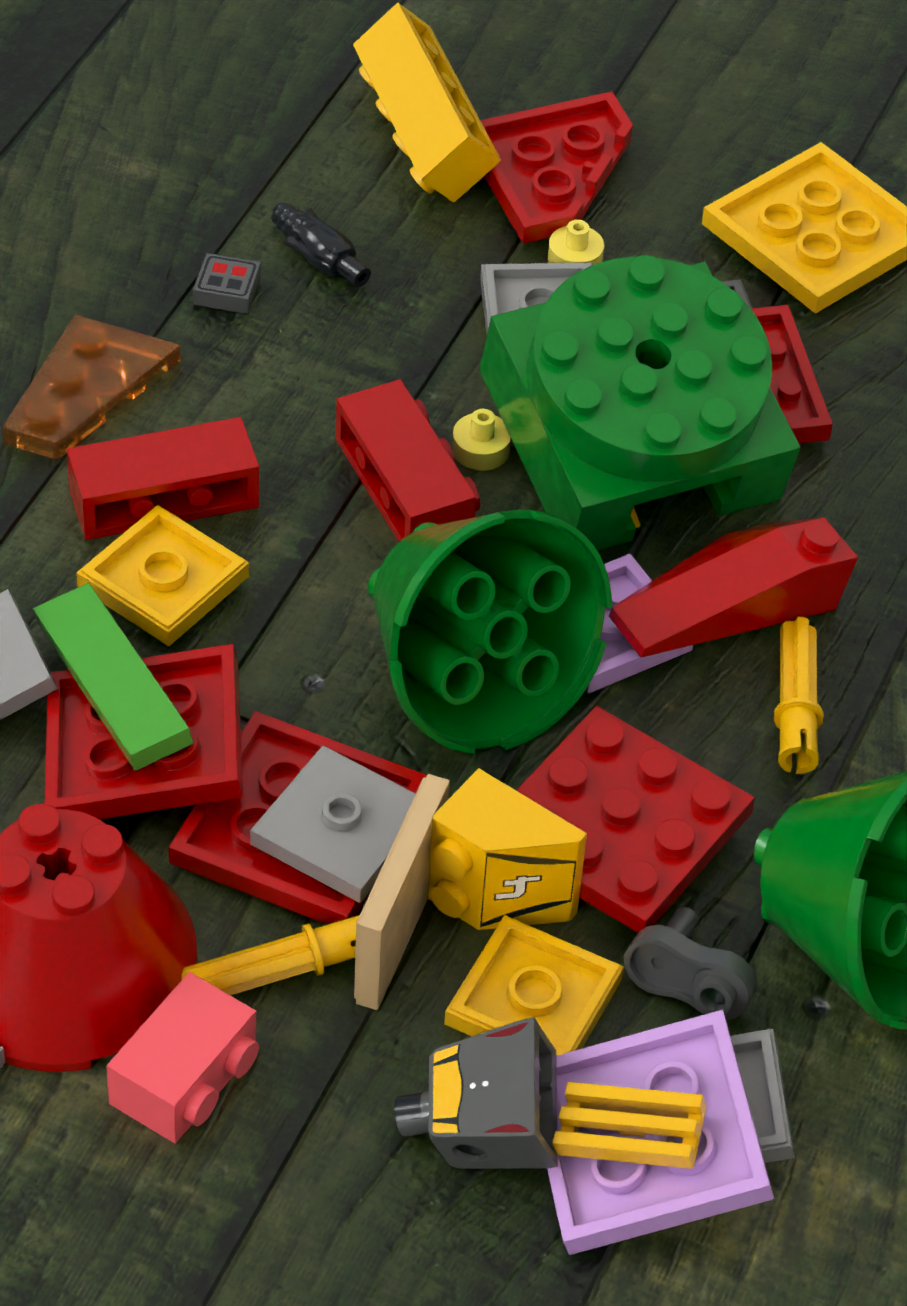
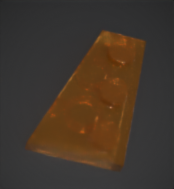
[2,314,181,460]

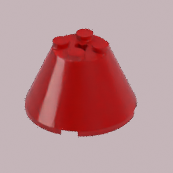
[0,803,197,1072]

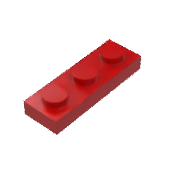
[751,305,833,444]

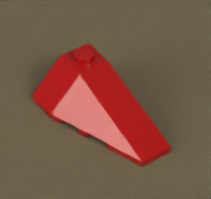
[609,517,858,658]

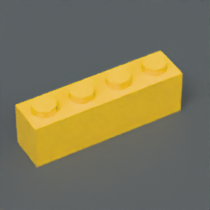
[353,2,501,203]

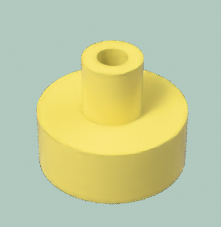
[548,220,604,265]
[452,409,511,471]

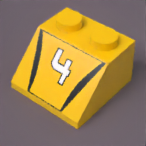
[428,768,587,930]

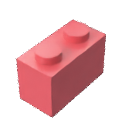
[106,972,259,1144]

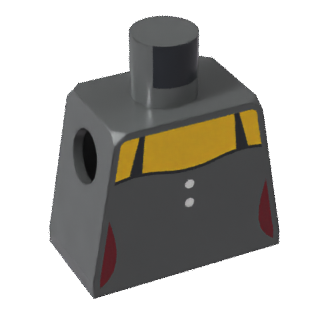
[394,1017,558,1169]

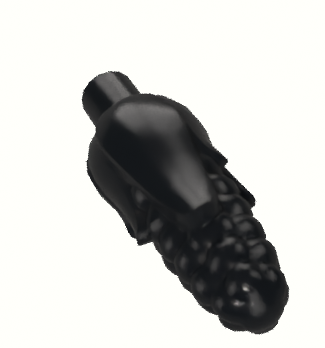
[271,203,371,287]

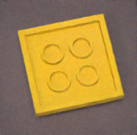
[702,142,907,314]

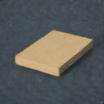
[354,774,450,1011]

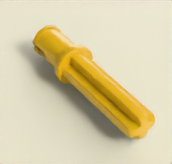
[773,616,824,774]
[181,913,361,995]

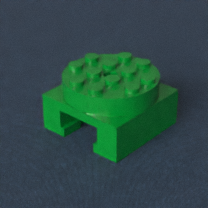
[479,255,801,551]

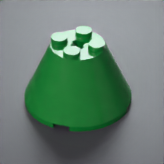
[368,510,612,754]
[754,771,907,1030]

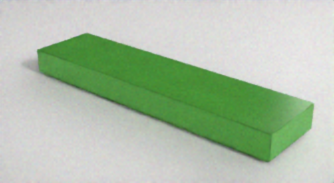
[33,583,194,771]

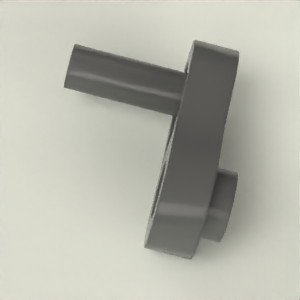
[624,907,757,1020]

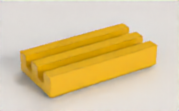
[552,1082,707,1169]

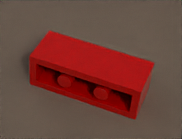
[335,379,481,542]
[67,417,259,540]

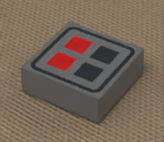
[193,253,261,314]

